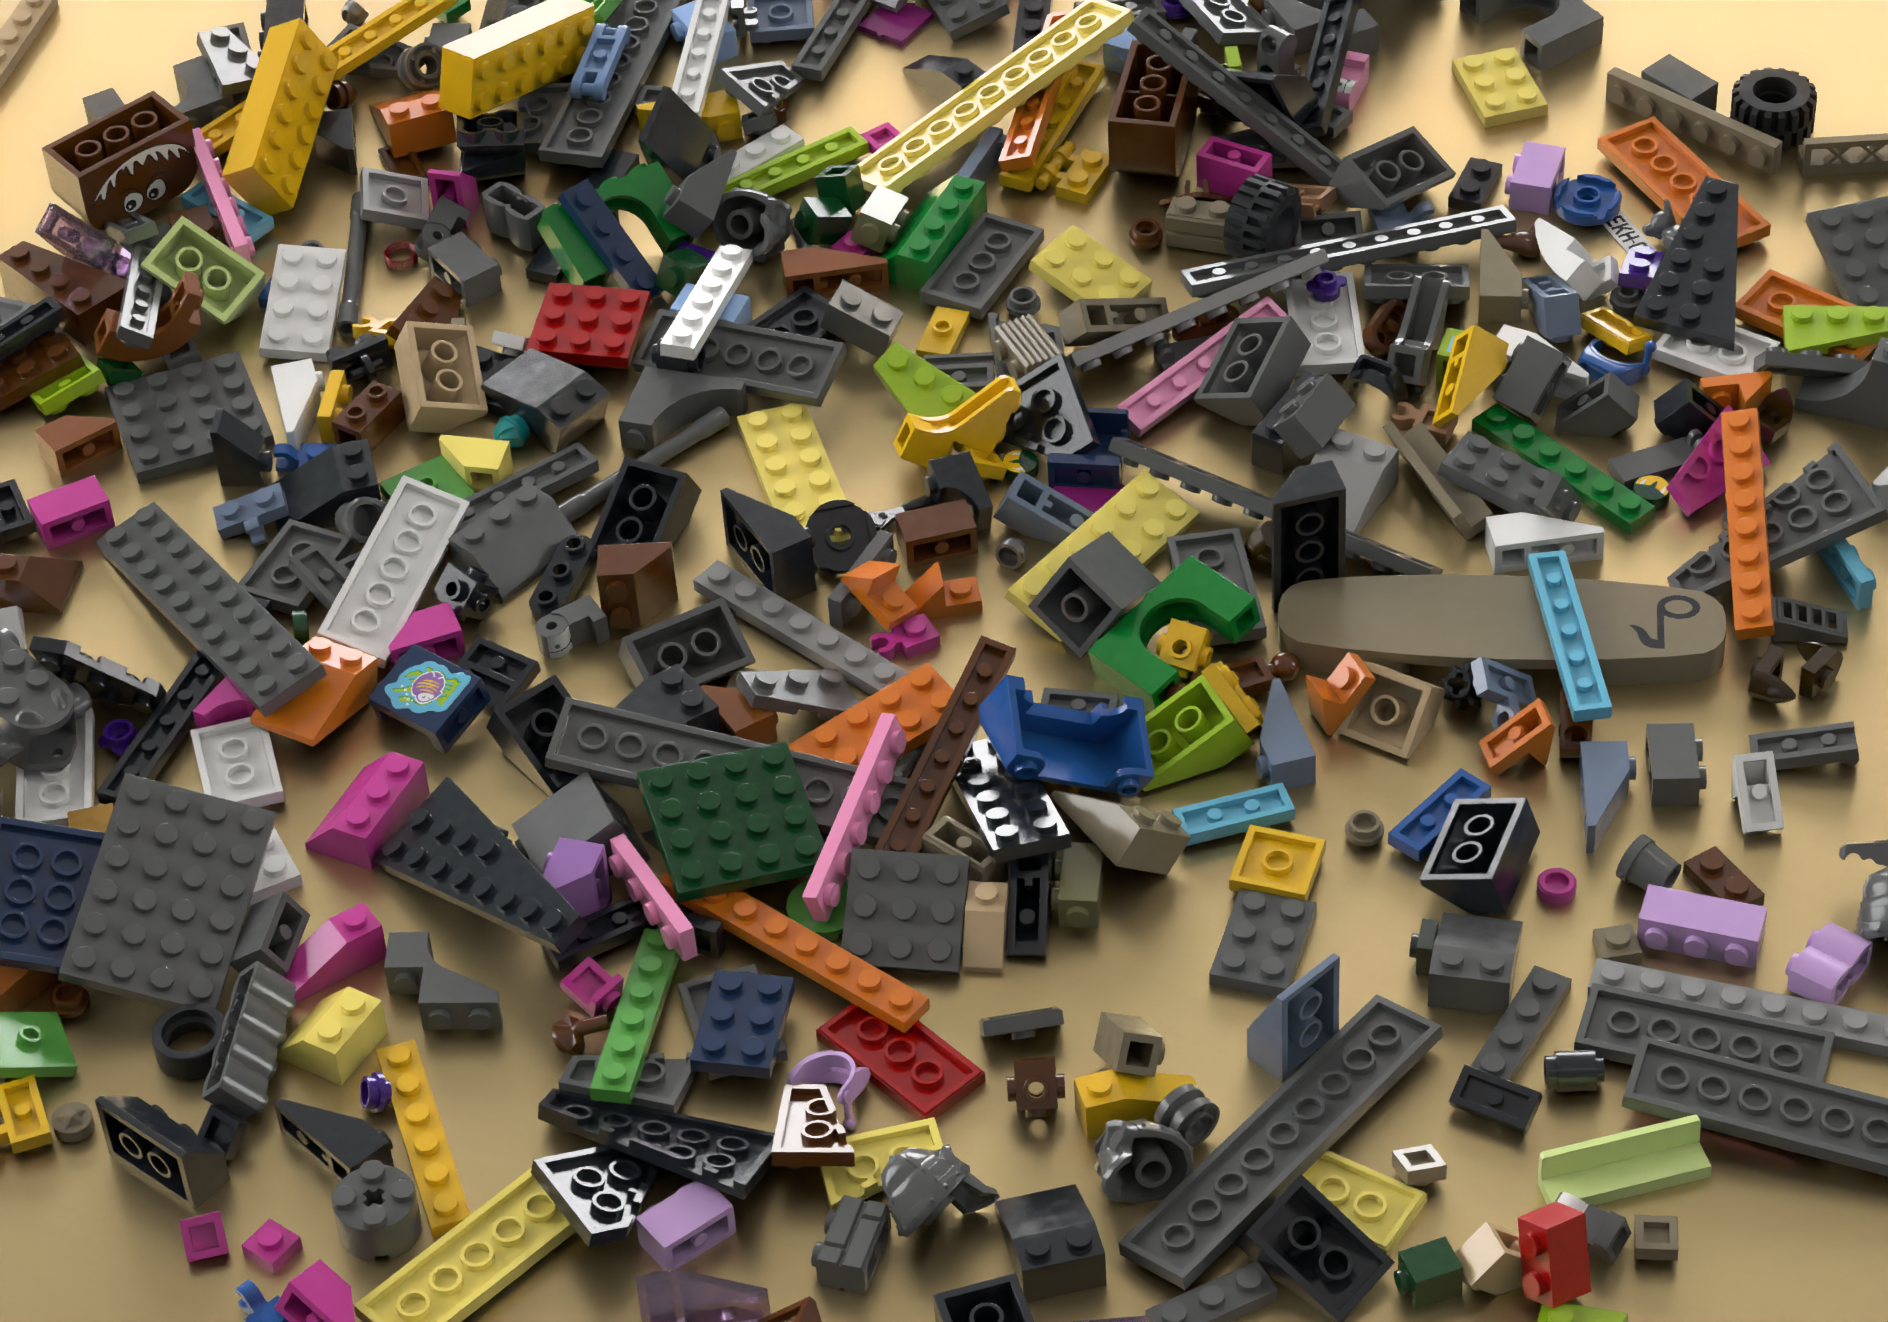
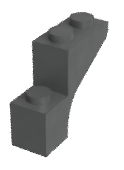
[1261,0,1379,57]
[1385,275,1452,385]
[384,932,503,1030]

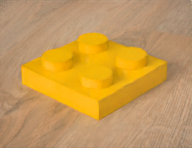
[1229,824,1326,901]

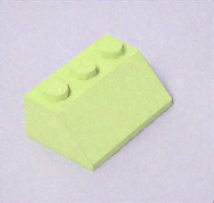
[141,216,266,325]

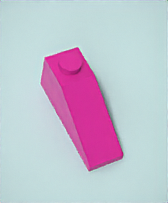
[282,902,387,1003]

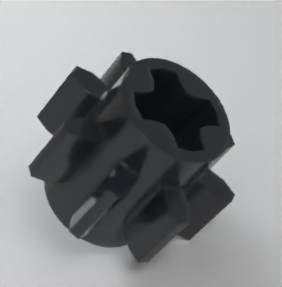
[1441,662,1483,710]

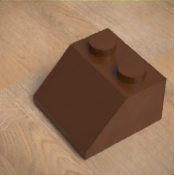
[597,542,678,629]

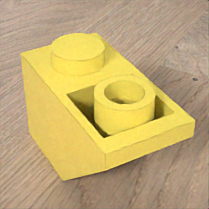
[439,434,513,493]

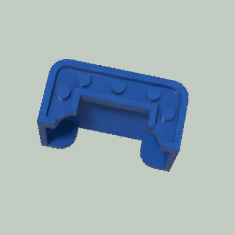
[978,675,1154,797]

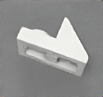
[1731,751,1785,834]

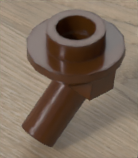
[552,1014,609,1056]

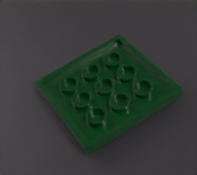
[636,741,824,903]

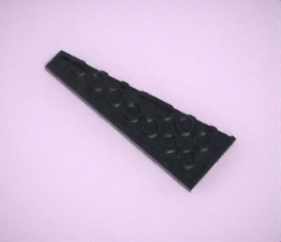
[372,777,588,954]

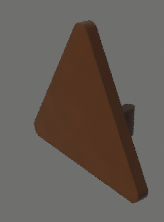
[1159,179,1233,206]

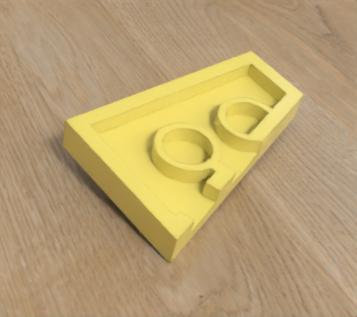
[819,1117,943,1210]

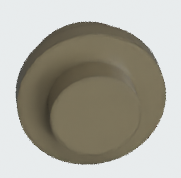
[1345,810,1384,846]

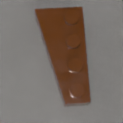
[0,241,126,347]

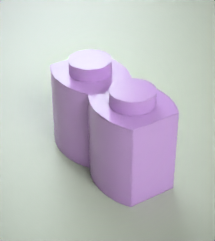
[1785,922,1873,1005]

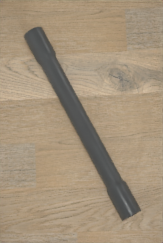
[337,191,368,337]
[558,406,730,523]

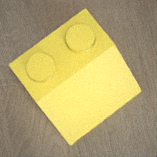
[277,986,388,1086]

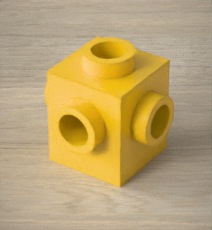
[1156,618,1213,680]

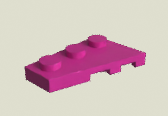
[1666,405,1771,517]

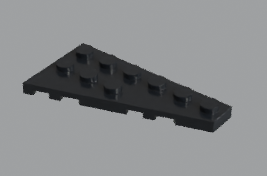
[1633,176,1739,351]
[538,1088,775,1200]

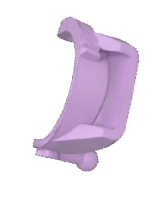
[787,1049,871,1131]

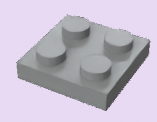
[359,167,429,230]

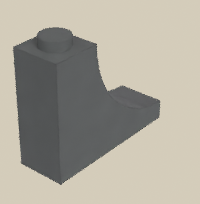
[1794,337,1888,430]
[618,366,748,451]

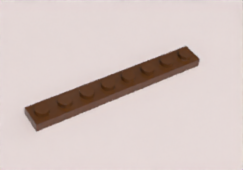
[874,635,1017,853]

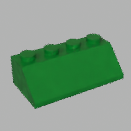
[880,174,988,292]

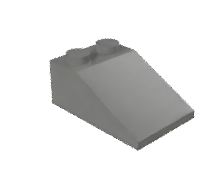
[1310,428,1399,534]

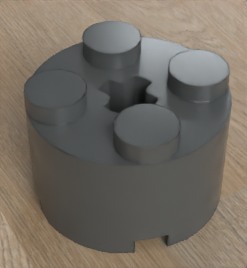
[331,1160,421,1261]

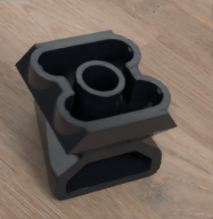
[456,109,526,181]

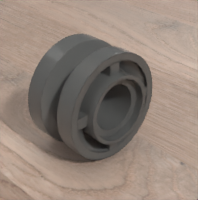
[397,42,442,91]
[1154,1084,1220,1148]

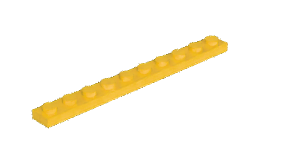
[200,0,457,159]

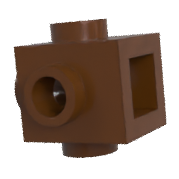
[1007,1056,1065,1118]

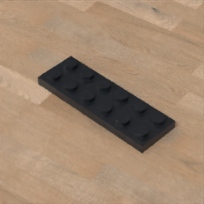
[953,738,1071,864]

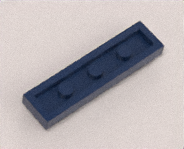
[557,179,665,300]

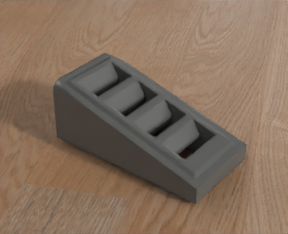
[1771,597,1848,643]

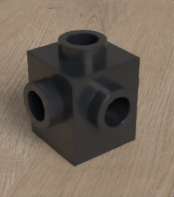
[432,562,499,621]

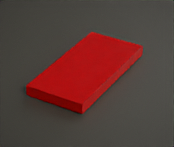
[816,1003,986,1120]

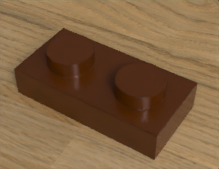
[1683,846,1765,906]

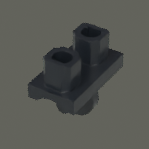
[326,332,393,385]

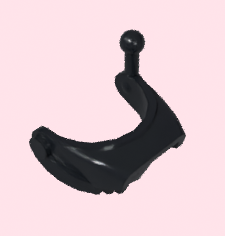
[1343,354,1424,409]

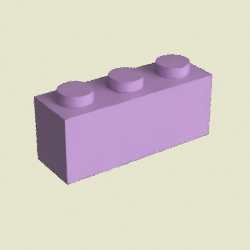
[1637,884,1768,969]

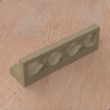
[1797,133,1888,177]
[1383,421,1494,541]

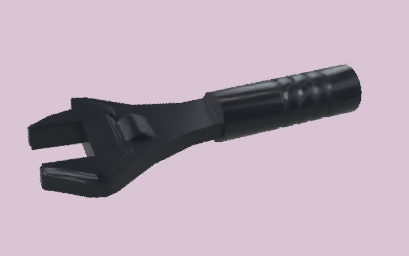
[867,495,936,531]

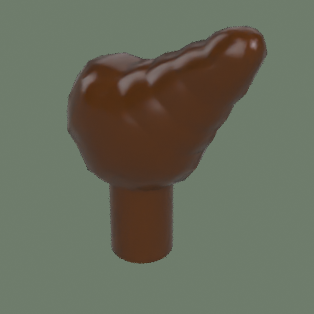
[1495,224,1541,257]

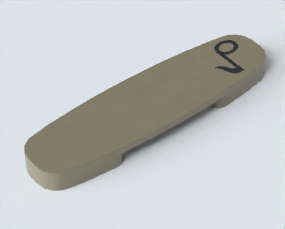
[1278,574,1727,686]

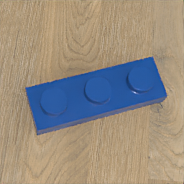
[1388,768,1492,862]

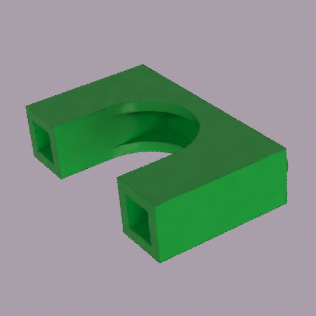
[537,161,694,286]
[1088,555,1261,712]

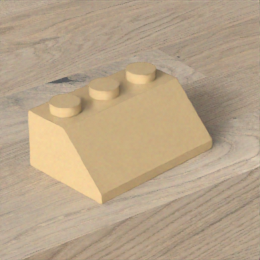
[394,321,488,433]

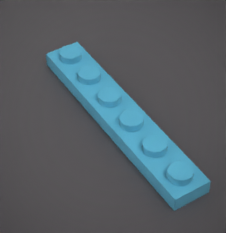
[1527,550,1612,722]

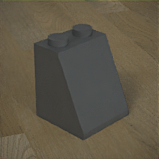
[1028,531,1161,658]
[512,772,651,876]

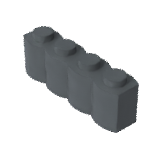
[202,961,296,1120]

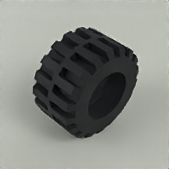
[1730,67,1817,150]
[1223,174,1302,258]

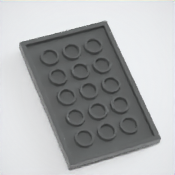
[58,773,277,1009]

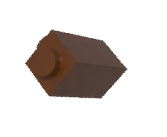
[332,381,406,452]

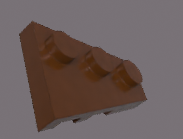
[386,275,462,341]

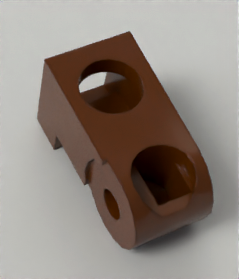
[1558,689,1593,759]

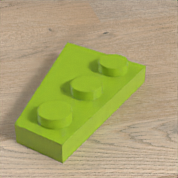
[1782,305,1888,355]

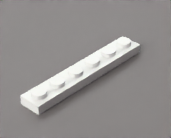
[672,0,731,118]
[660,244,753,360]

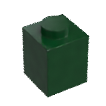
[815,164,866,216]
[794,197,852,245]
[655,247,711,297]
[1394,1236,1463,1309]

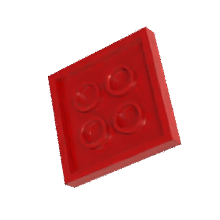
[526,282,651,369]

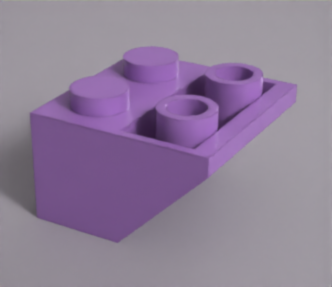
[543,837,612,918]

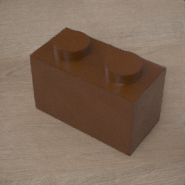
[895,499,978,569]

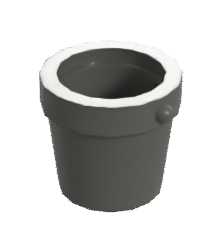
[334,497,386,544]
[1616,834,1681,891]

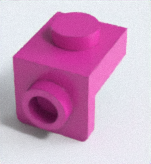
[560,956,624,1017]

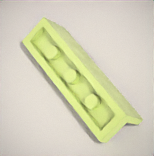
[1537,1115,1712,1205]

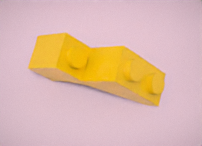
[893,375,1022,468]

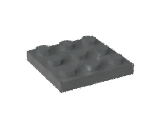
[841,848,971,976]

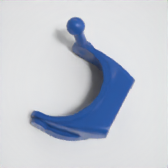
[1578,339,1657,386]

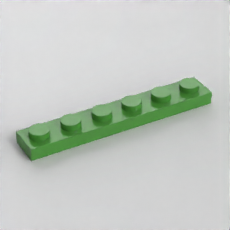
[590,928,680,1105]

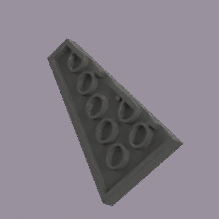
[1667,441,1888,598]

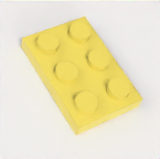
[1452,47,1548,128]
[1029,225,1153,302]

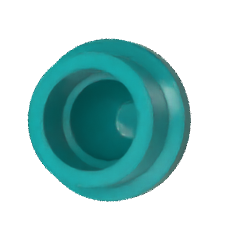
[493,414,530,449]

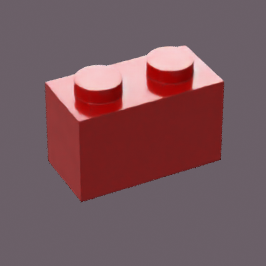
[1517,1201,1591,1308]

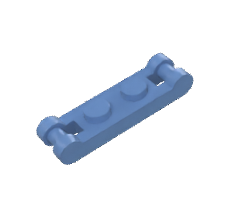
[570,23,631,101]

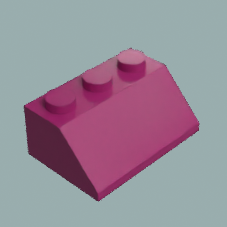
[305,751,430,871]

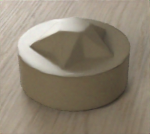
[51,1102,95,1142]

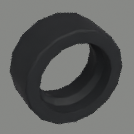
[151,1003,224,1080]

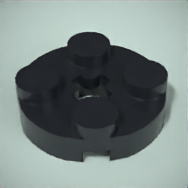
[805,500,877,574]

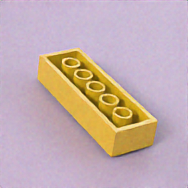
[439,0,595,120]
[222,18,339,215]

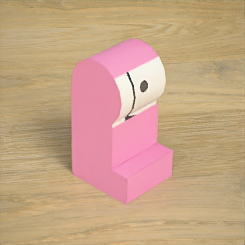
[1334,51,1369,110]

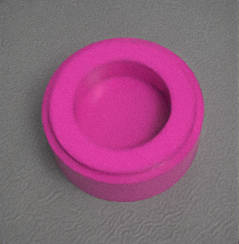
[1536,868,1577,906]

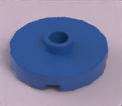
[1553,174,1622,226]

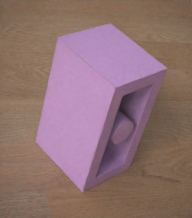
[1504,141,1566,215]
[635,1181,736,1275]

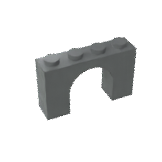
[1459,0,1604,72]
[82,55,235,129]

